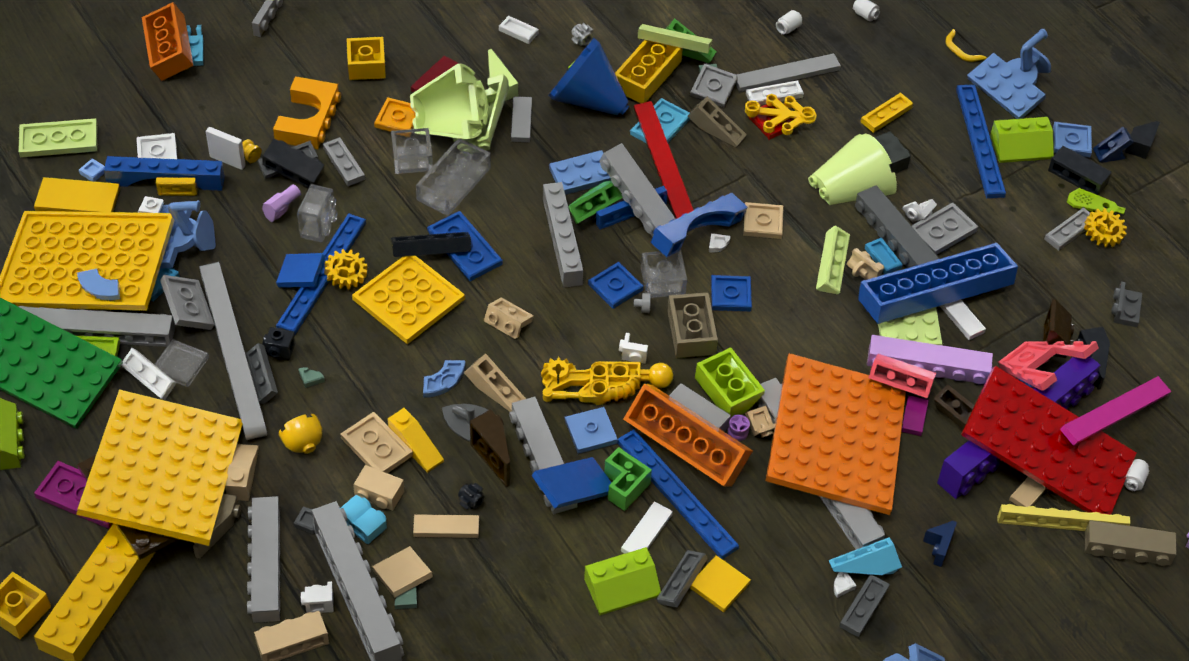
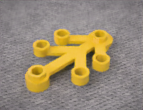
[745,94,817,135]

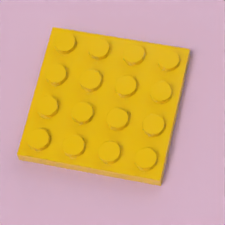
[352,256,465,344]

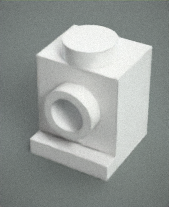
[301,581,334,613]

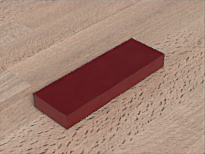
[411,55,459,93]

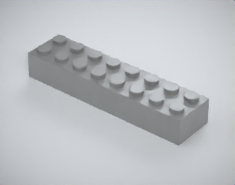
[312,501,404,661]

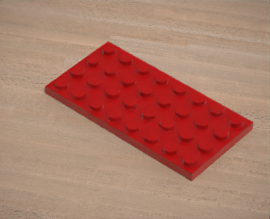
[961,366,1136,515]

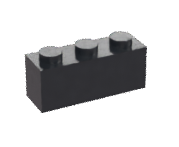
[262,139,325,191]
[1048,146,1112,195]

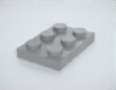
[912,203,978,255]
[160,275,215,330]

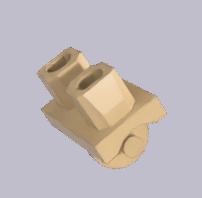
[846,248,884,280]

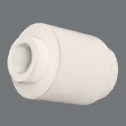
[853,0,880,21]
[776,10,802,34]
[1124,459,1149,491]

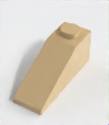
[464,354,526,412]
[225,444,259,501]

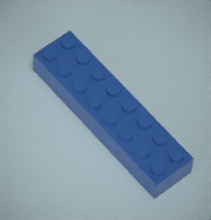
[858,243,1018,324]

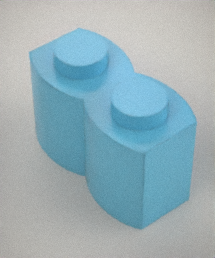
[340,495,387,544]

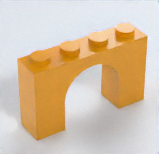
[273,76,341,150]

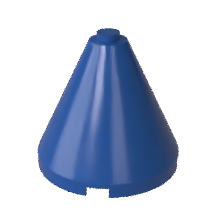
[548,38,629,115]

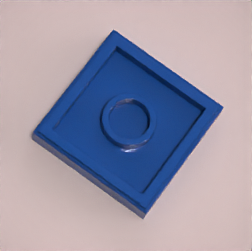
[276,253,325,287]
[588,262,644,309]
[711,275,752,312]

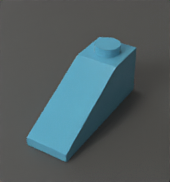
[828,537,902,575]

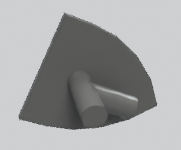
[442,404,488,442]

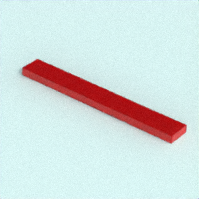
[634,101,694,219]

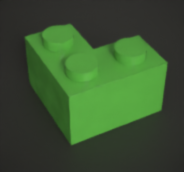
[604,447,652,511]

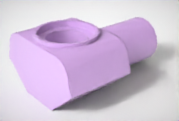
[262,184,301,222]

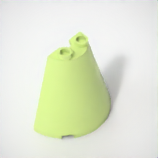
[410,64,488,139]
[453,74,509,155]
[808,133,897,205]

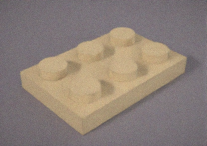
[341,412,413,473]

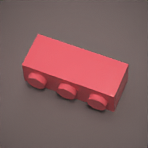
[869,354,936,398]

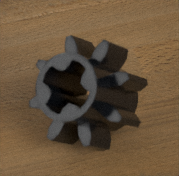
[458,483,485,510]

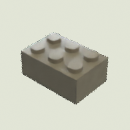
[667,293,718,358]

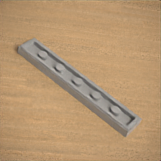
[736,53,841,92]

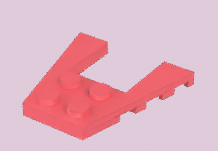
[998,341,1099,391]

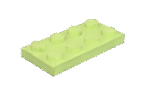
[19,118,97,157]

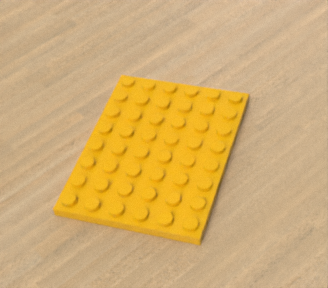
[0,211,175,310]
[76,390,242,546]

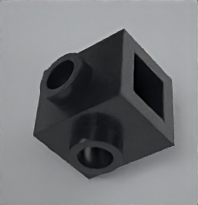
[262,327,295,360]

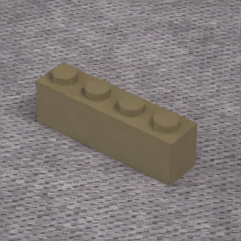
[1085,520,1176,566]

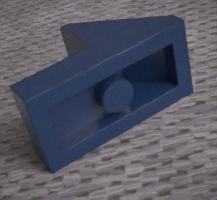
[1093,127,1134,163]
[923,521,957,567]

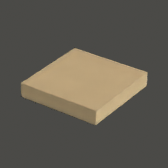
[743,202,783,239]
[372,546,433,598]

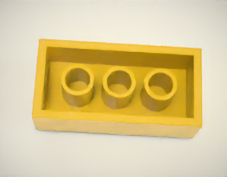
[615,40,683,103]

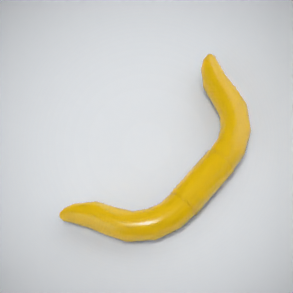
[946,29,987,62]

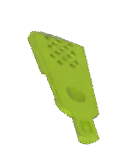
[1067,188,1126,215]

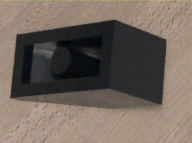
[1125,121,1160,159]

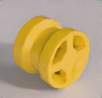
[242,139,262,163]

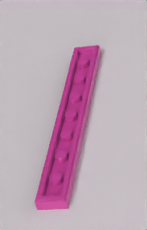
[1060,376,1171,446]

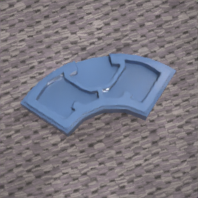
[77,269,120,300]
[423,360,465,398]

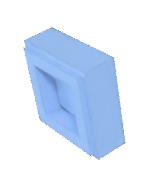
[79,159,105,182]

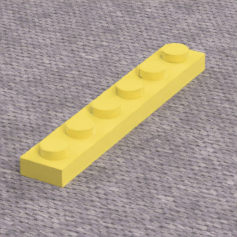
[997,504,1130,531]

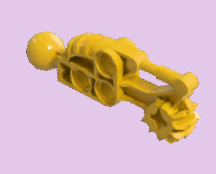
[541,356,674,405]

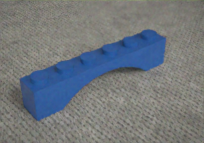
[104,156,225,191]
[651,193,748,257]

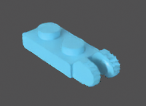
[186,25,204,66]

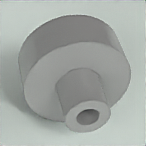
[634,293,650,313]

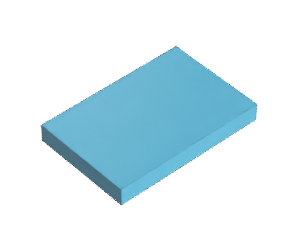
[630,98,690,143]

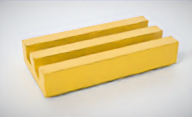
[156,177,198,196]

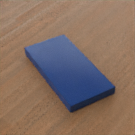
[427,211,503,281]
[531,457,612,509]

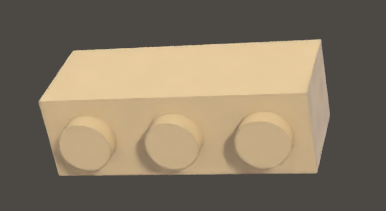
[254,611,329,661]

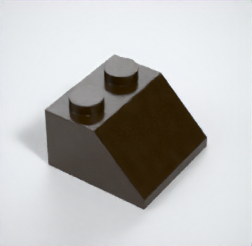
[1043,299,1075,358]

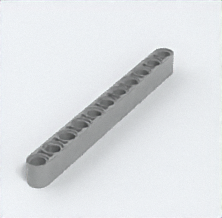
[199,262,267,440]

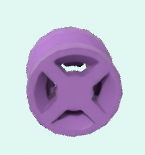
[728,415,750,441]

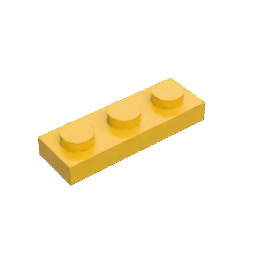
[861,93,913,133]

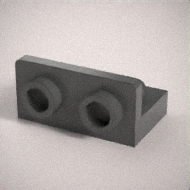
[1111,281,1142,328]

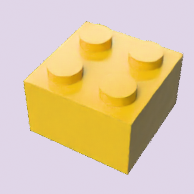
[347,37,386,80]
[0,572,51,640]

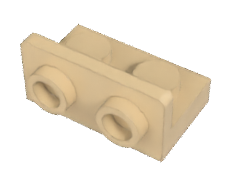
[484,297,533,339]

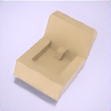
[745,406,775,438]

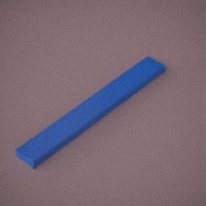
[956,85,1006,198]
[276,213,366,335]
[617,429,739,559]

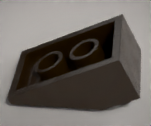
[470,409,510,488]

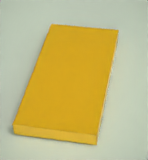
[34,177,120,212]

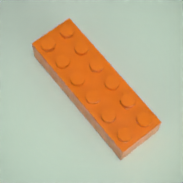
[623,384,753,487]

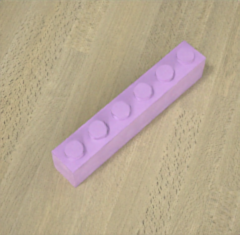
[867,335,993,384]

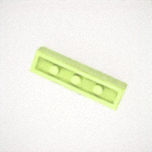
[638,24,712,54]
[816,226,850,294]

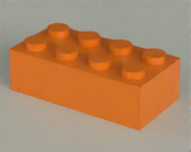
[142,2,194,81]

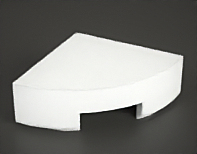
[709,233,730,253]
[834,572,856,598]

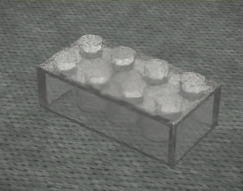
[416,138,491,216]

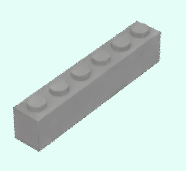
[599,143,687,239]
[543,182,583,287]
[509,397,577,514]
[247,496,280,623]

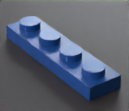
[596,186,667,229]

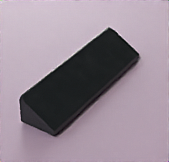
[391,232,471,257]

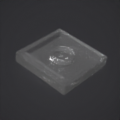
[154,339,209,387]

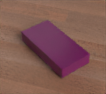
[901,395,928,436]

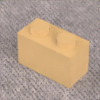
[353,465,404,511]

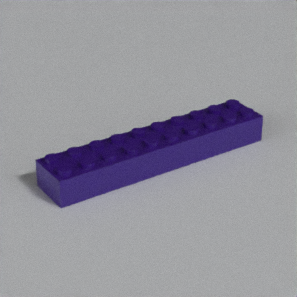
[937,356,1101,499]

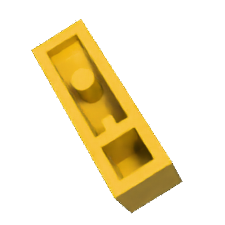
[388,408,444,473]

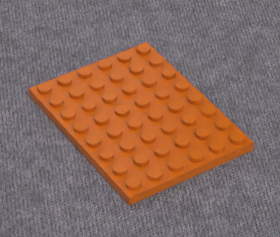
[765,353,906,515]

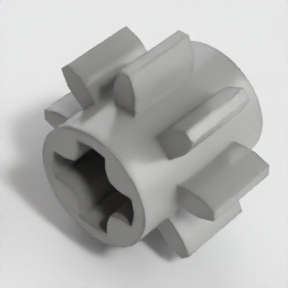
[571,23,593,46]

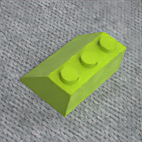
[990,117,1054,163]
[695,348,765,419]
[0,398,24,470]
[584,547,661,615]

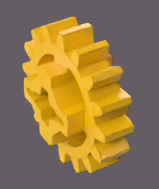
[1084,208,1127,247]
[324,249,368,289]

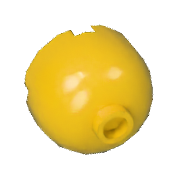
[279,414,322,454]

